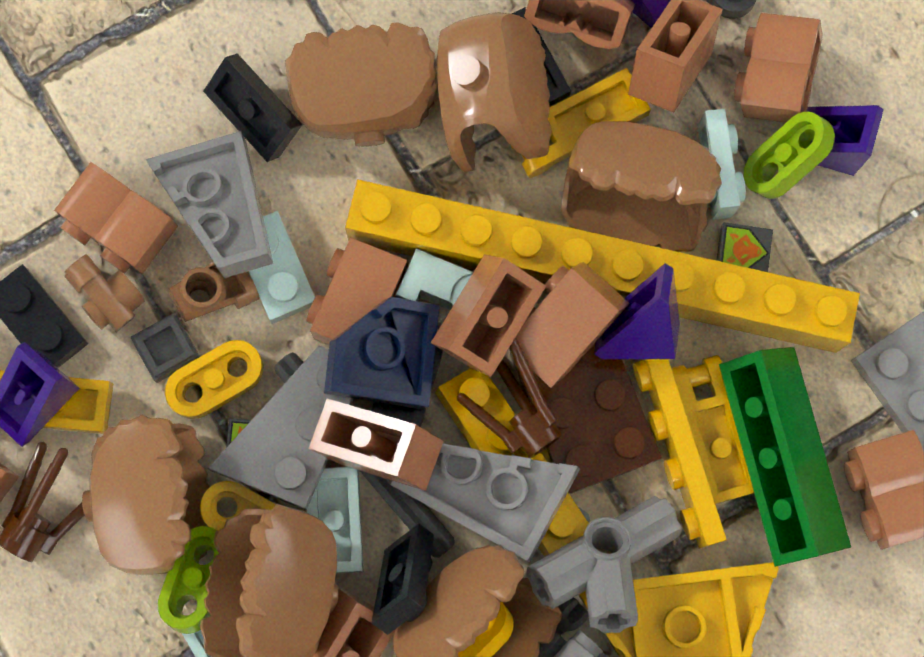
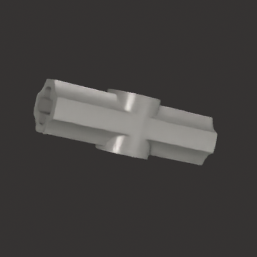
[526,496,682,633]

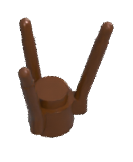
[457,339,563,458]
[0,442,84,562]

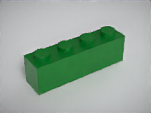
[719,347,851,567]

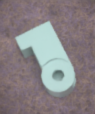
[396,248,473,310]

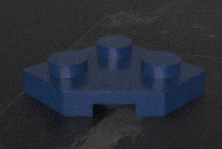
[324,297,440,409]

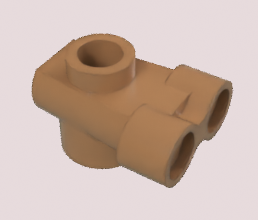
[64,254,145,332]
[169,261,259,322]

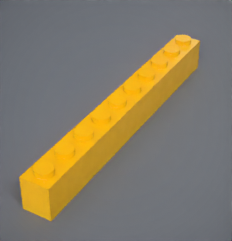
[345,179,860,353]

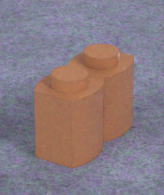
[524,0,635,49]
[734,13,823,123]
[54,162,178,274]
[844,430,924,550]

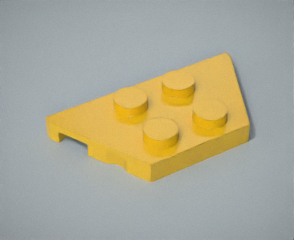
[578,562,779,657]

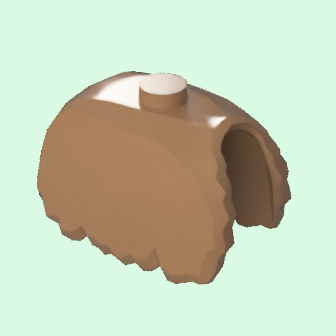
[437,12,552,172]
[285,22,438,147]
[561,121,722,252]
[82,415,210,575]
[200,504,338,657]
[393,545,562,657]

